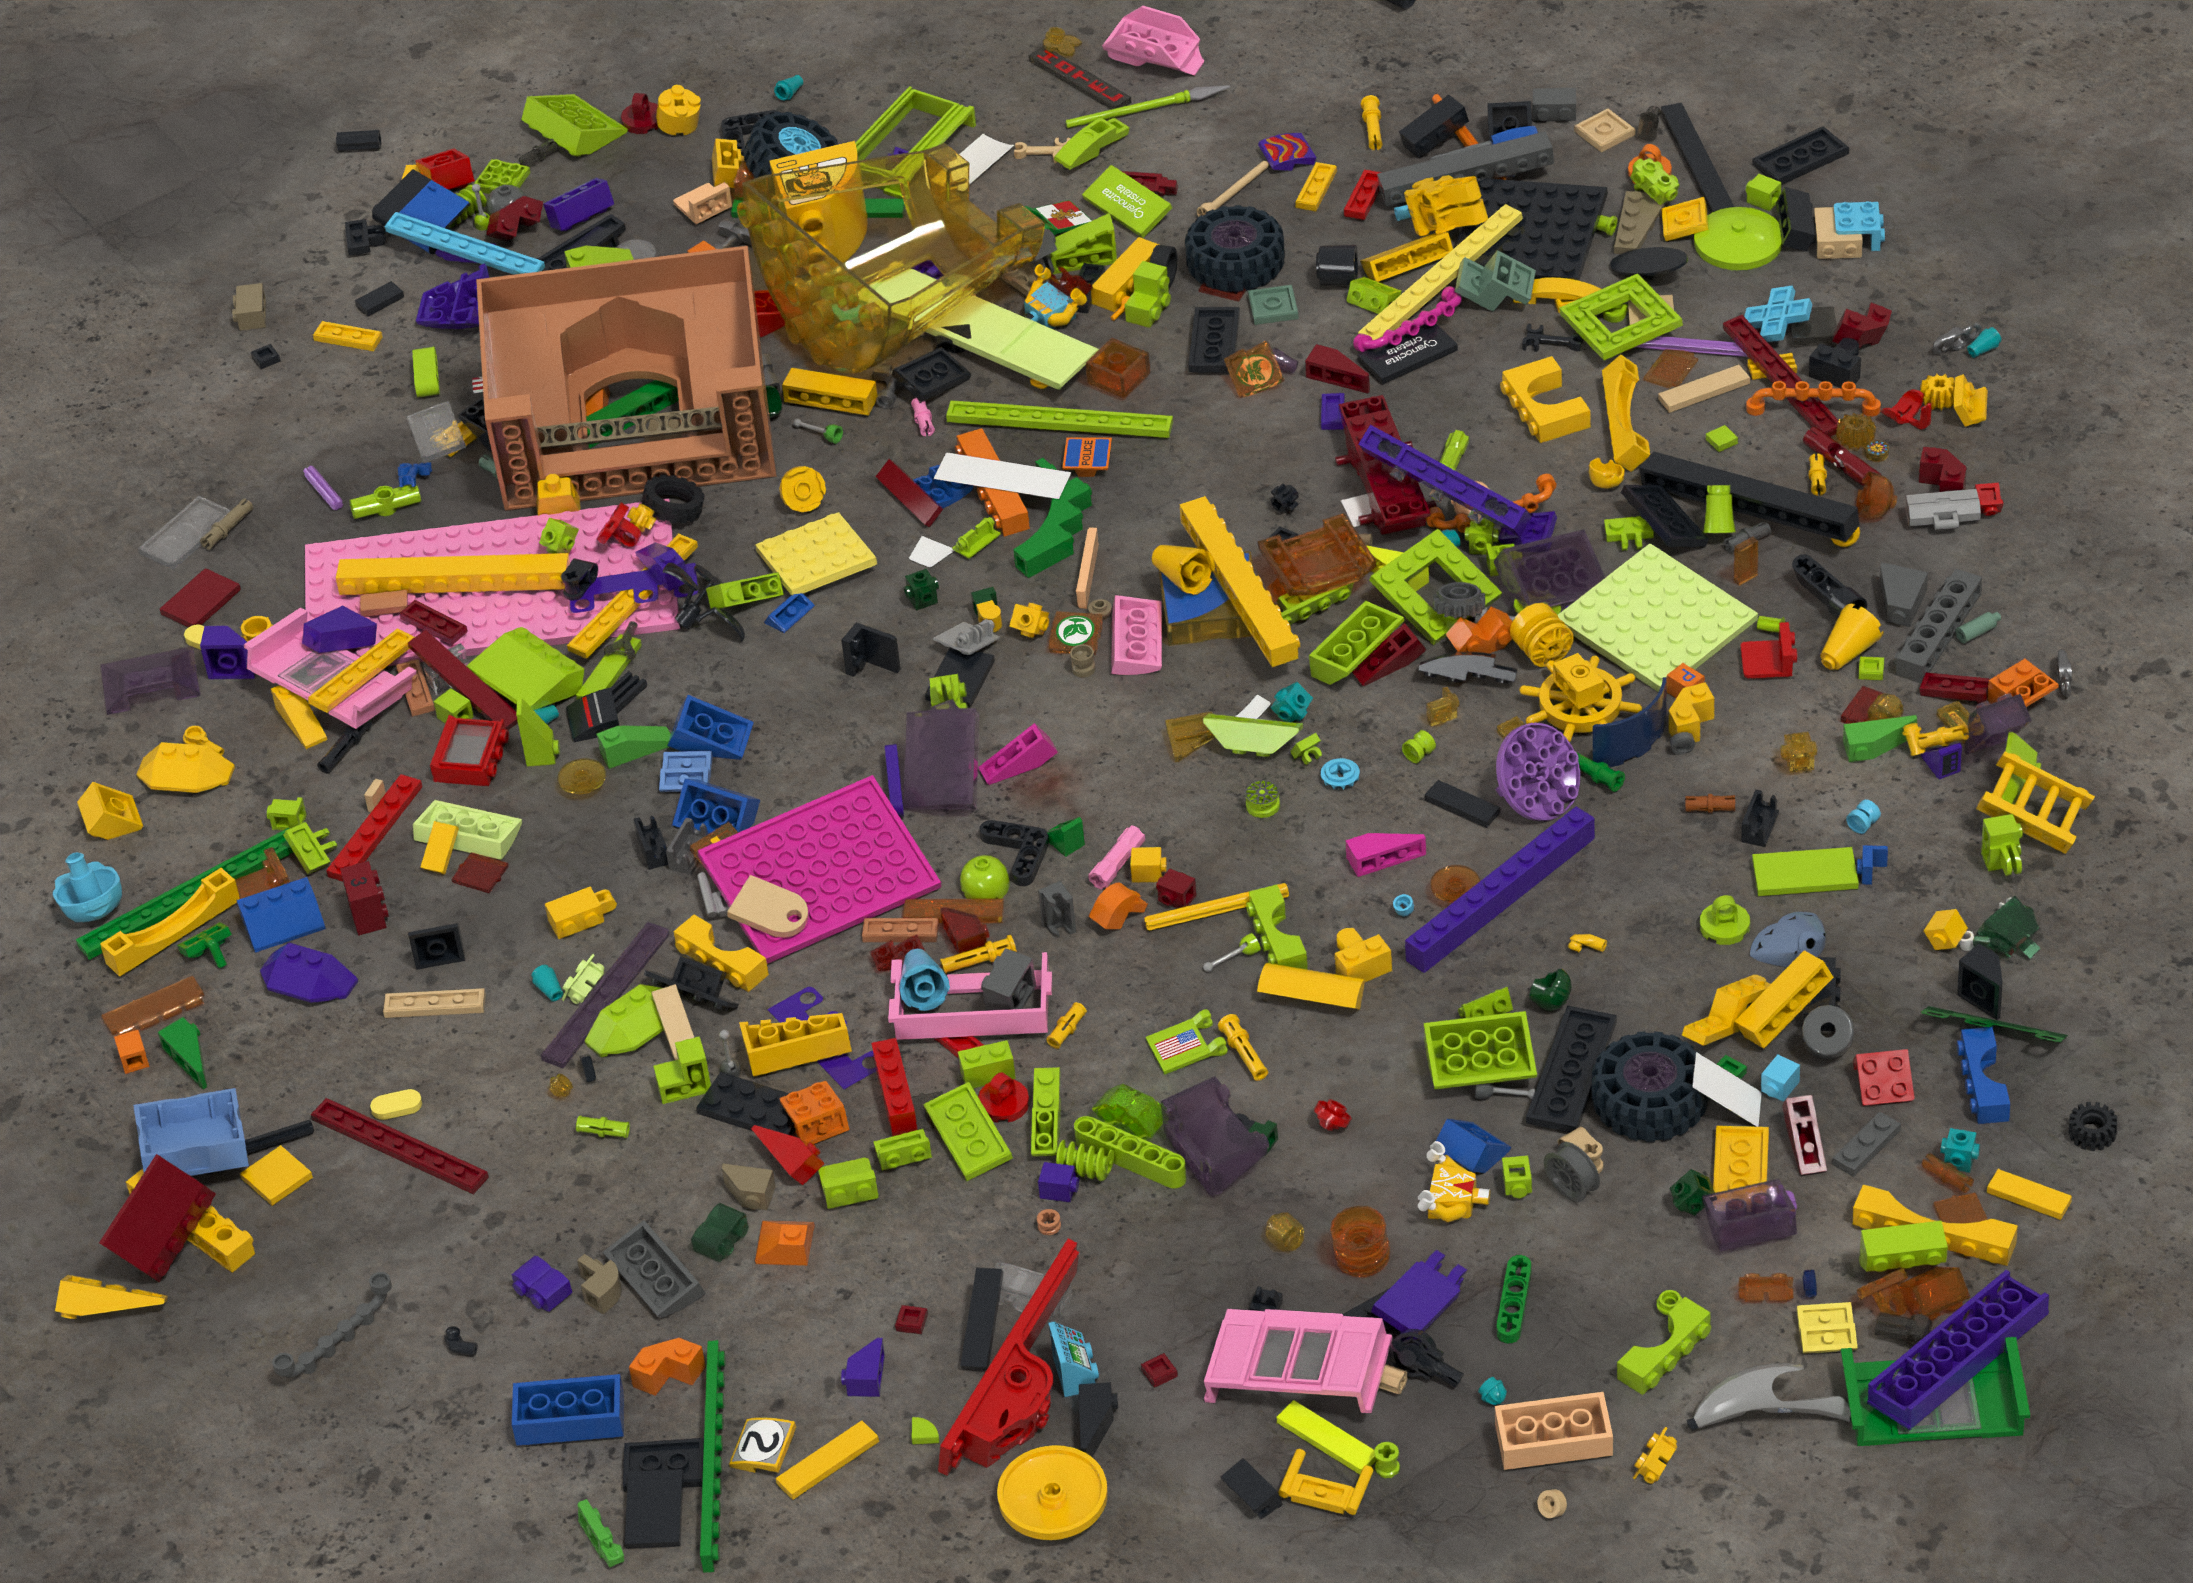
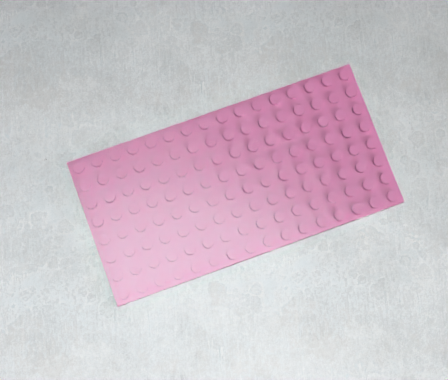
[305,499,680,676]

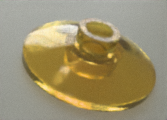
[558,758,606,794]

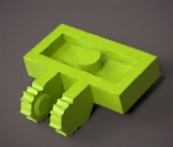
[1604,516,1654,551]
[283,822,338,874]

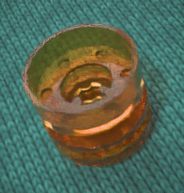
[1330,1206,1391,1277]

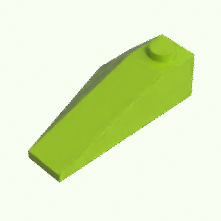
[2002,732,2041,805]

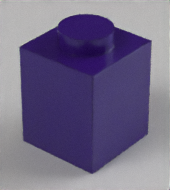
[1038,1162,1079,1202]

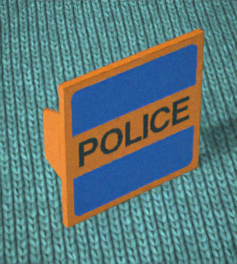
[1062,438,1112,477]

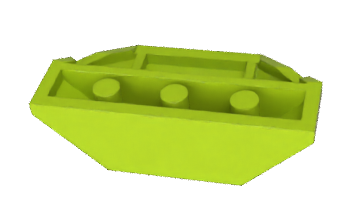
[1203,713,1303,757]
[585,984,664,1057]

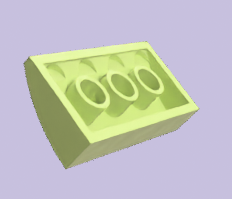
[413,800,522,860]

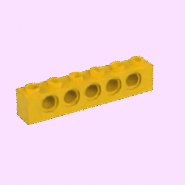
[126,1169,255,1273]

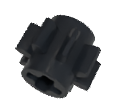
[1270,483,1299,513]

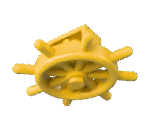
[1519,653,1642,742]

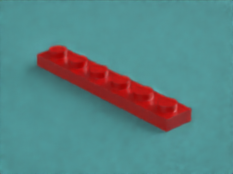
[326,774,422,882]

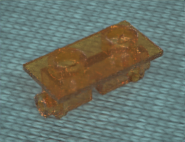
[1739,1273,1793,1302]

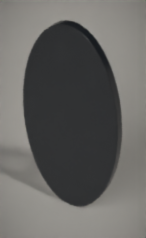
[1610,247,1688,280]

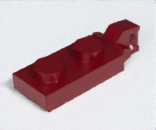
[1122,171,1178,196]

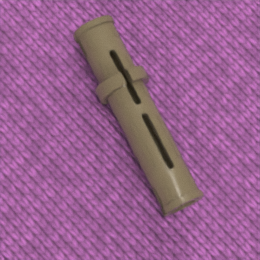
[200,499,253,550]

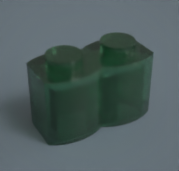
[691,1203,749,1262]

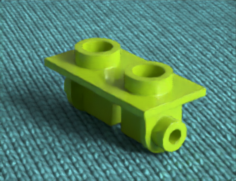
[952,517,1001,559]
[1458,987,1513,1018]

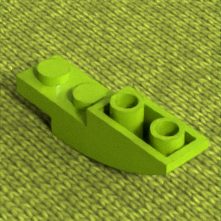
[1054,118,1130,170]
[1031,1067,1061,1156]

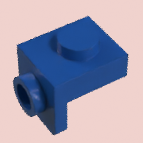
[1857,845,1888,885]

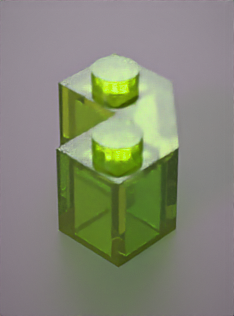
[1092,1083,1169,1139]

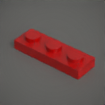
[1344,169,1382,220]

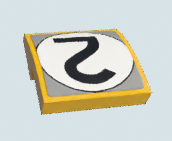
[729,1418,796,1473]

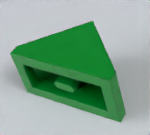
[1047,817,1085,857]

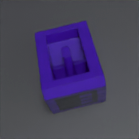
[1921,743,1962,779]

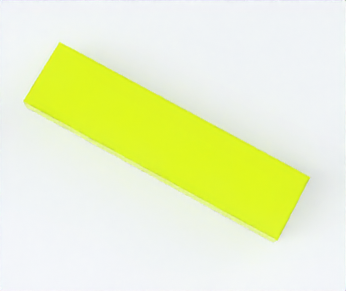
[1276,1400,1377,1475]

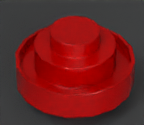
[1314,1099,1352,1131]

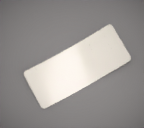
[1235,695,1271,719]

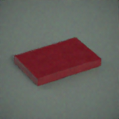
[160,568,241,627]

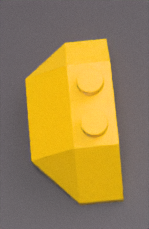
[136,742,235,793]

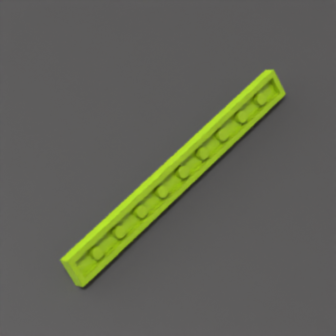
[946,401,1173,438]

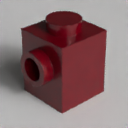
[1156,868,1197,909]

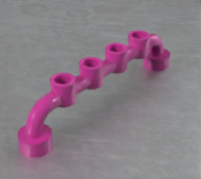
[1353,286,1462,352]

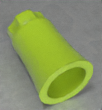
[1703,485,1736,533]

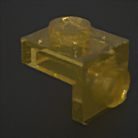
[1426,687,1459,727]

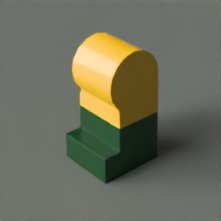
[971,587,1002,632]

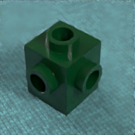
[903,568,939,611]
[1669,1169,1716,1216]

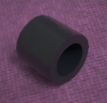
[1316,245,1358,285]

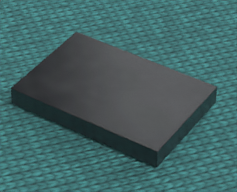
[892,347,971,402]
[925,647,995,709]
[623,1438,704,1492]
[625,1469,684,1549]

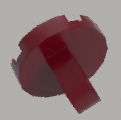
[621,93,659,134]

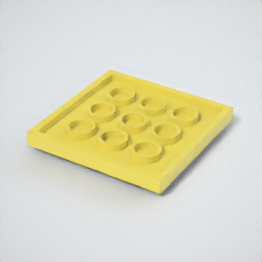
[755,512,877,596]

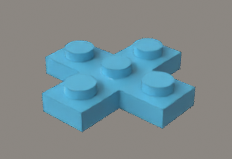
[1744,286,1813,342]

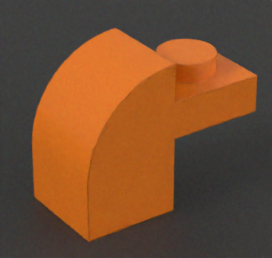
[1089,882,1148,929]

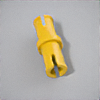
[1808,454,1827,496]
[1918,724,1969,749]
[1046,1002,1087,1049]

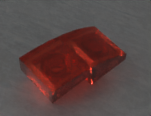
[870,934,926,971]

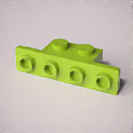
[1277,579,1354,626]

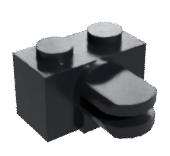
[1809,338,1861,388]

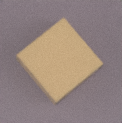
[364,779,386,812]

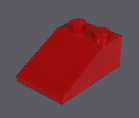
[754,289,805,337]

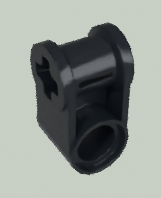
[561,558,598,600]

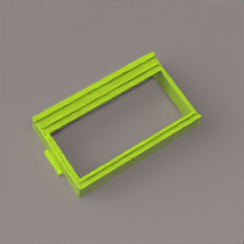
[855,86,976,201]

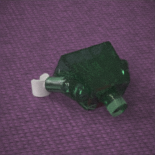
[1960,896,2041,959]

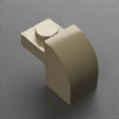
[577,1254,622,1314]

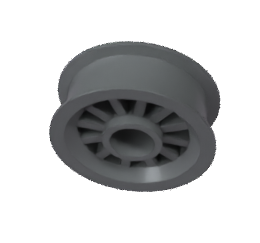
[1544,1142,1600,1202]

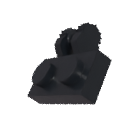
[345,219,386,255]

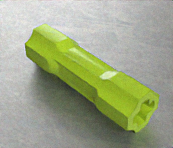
[1440,430,1469,470]

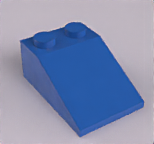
[667,695,754,760]

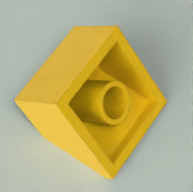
[77,782,143,840]

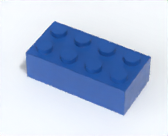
[512,1374,624,1446]

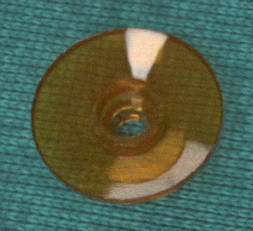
[1430,865,1480,903]

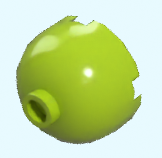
[960,855,1010,904]

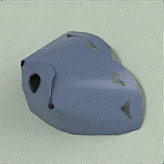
[1750,912,1826,967]

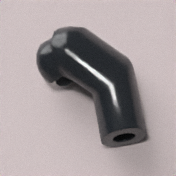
[444,1326,478,1356]

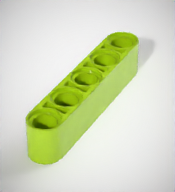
[1074,1116,1186,1189]

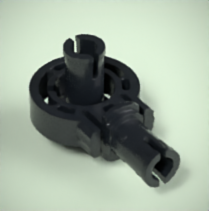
[1389,1329,1464,1388]

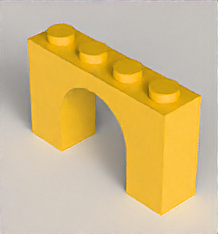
[1500,356,1591,443]

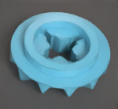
[1321,758,1360,790]

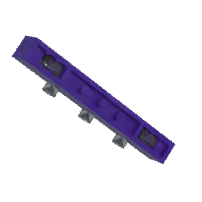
[1358,425,1532,537]

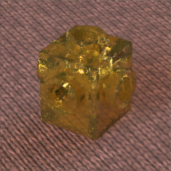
[1780,732,1817,773]

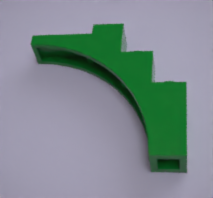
[1013,458,1092,578]

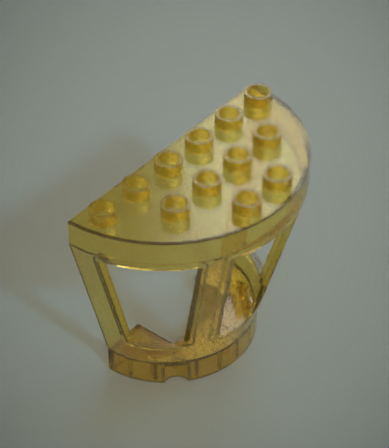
[737,143,1045,374]

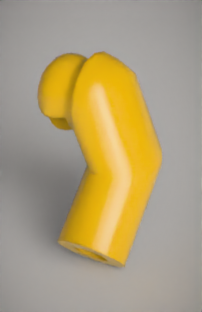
[1568,934,1607,952]

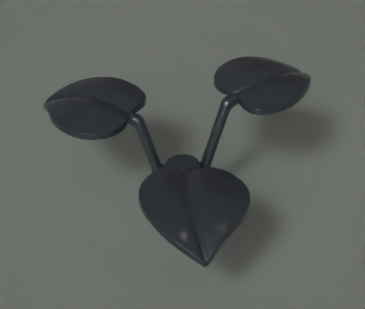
[662,563,745,642]

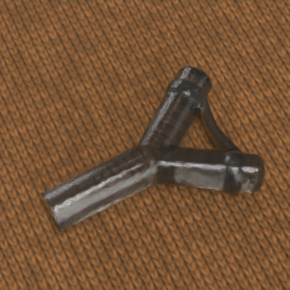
[604,621,638,660]

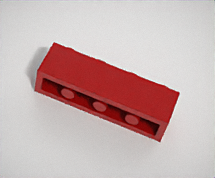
[871,1038,918,1136]

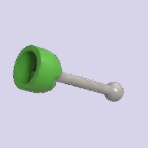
[793,419,843,444]

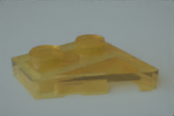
[1165,711,1215,763]

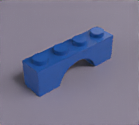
[1957,1027,2010,1124]

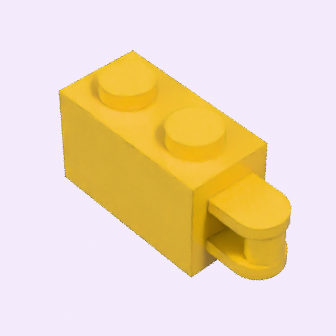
[545,887,617,939]

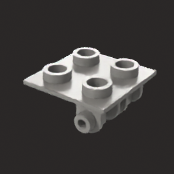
[933,619,1000,655]

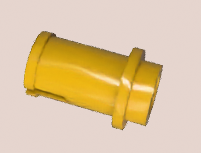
[1902,723,1926,756]

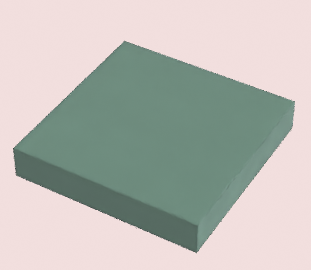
[1248,285,1299,325]

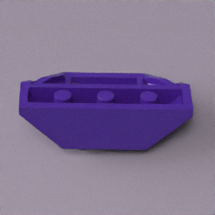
[260,943,358,1003]

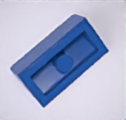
[764,593,815,633]

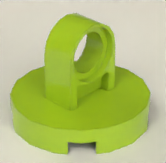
[1700,895,1750,945]

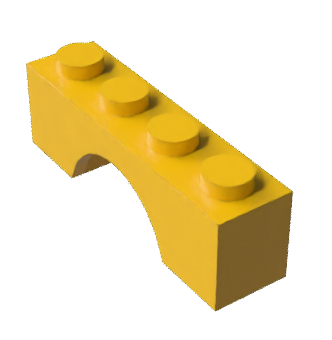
[673,914,769,992]

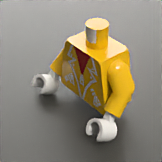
[1418,1141,1490,1223]

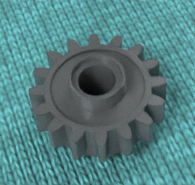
[1433,582,1485,619]

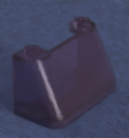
[1161,1076,1269,1197]

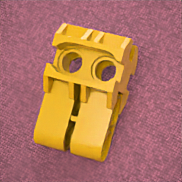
[1404,175,1488,236]

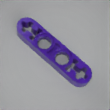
[885,744,904,817]

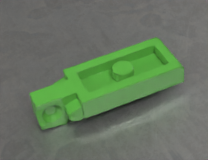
[578,1499,624,1568]

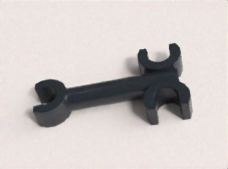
[1522,323,1583,352]

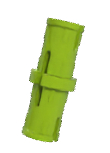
[576,1115,630,1138]

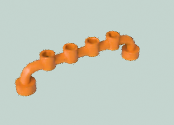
[1746,381,1881,417]
[1426,474,1556,533]

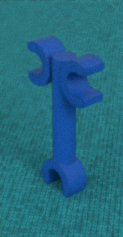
[398,462,432,487]

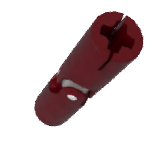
[1803,427,1882,491]

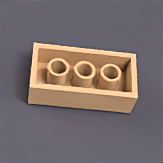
[1495,1392,1613,1470]

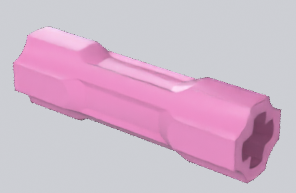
[1088,825,1145,890]

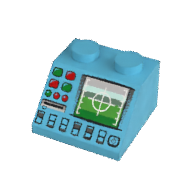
[1049,1322,1099,1397]

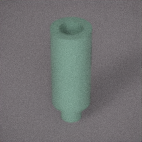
[1955,612,2001,644]

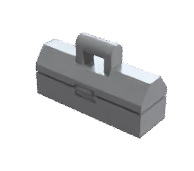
[1905,489,1981,530]

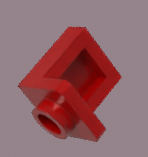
[1974,483,2003,516]

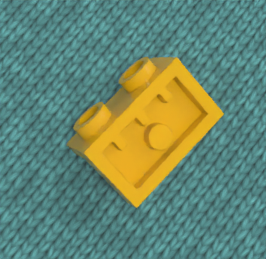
[1953,374,1988,427]

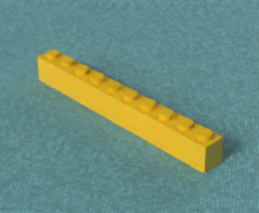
[1179,496,1300,667]
[336,553,570,595]

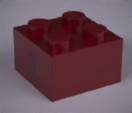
[340,861,389,936]

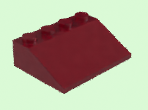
[99,1154,216,1282]

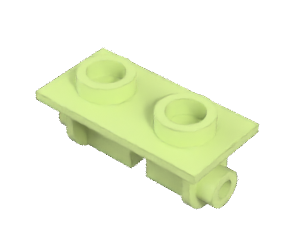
[562,954,605,1004]

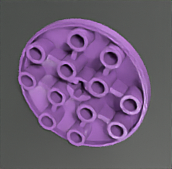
[1495,723,1580,821]

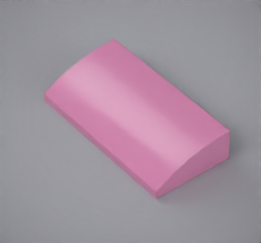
[1111,595,1162,675]

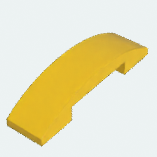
[1514,278,1601,304]

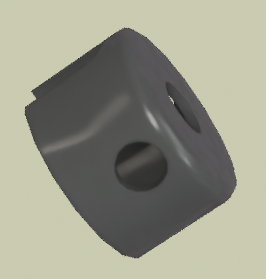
[1802,1005,1854,1060]

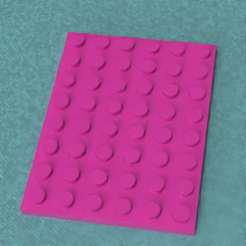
[698,775,941,964]

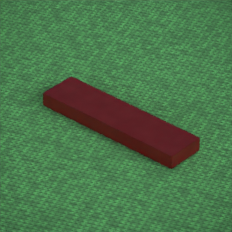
[875,459,943,527]

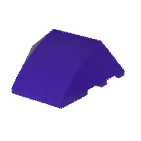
[416,263,489,329]

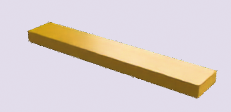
[308,628,414,713]

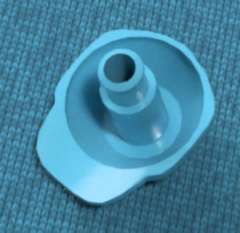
[53,852,122,922]

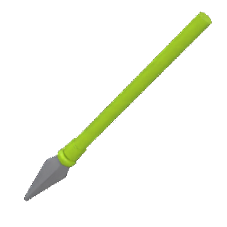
[1065,85,1230,128]

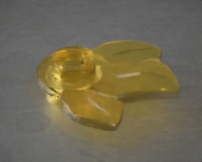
[1043,27,1082,56]

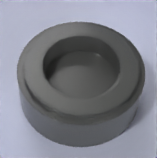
[1670,732,1695,754]

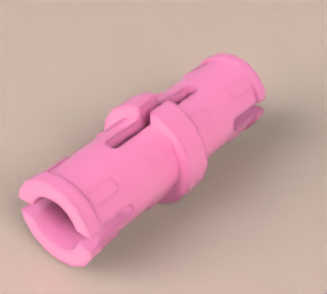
[911,398,935,437]

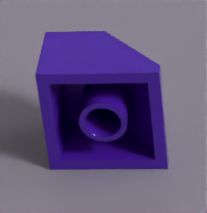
[200,626,255,679]

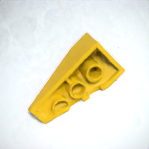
[55,1275,168,1319]

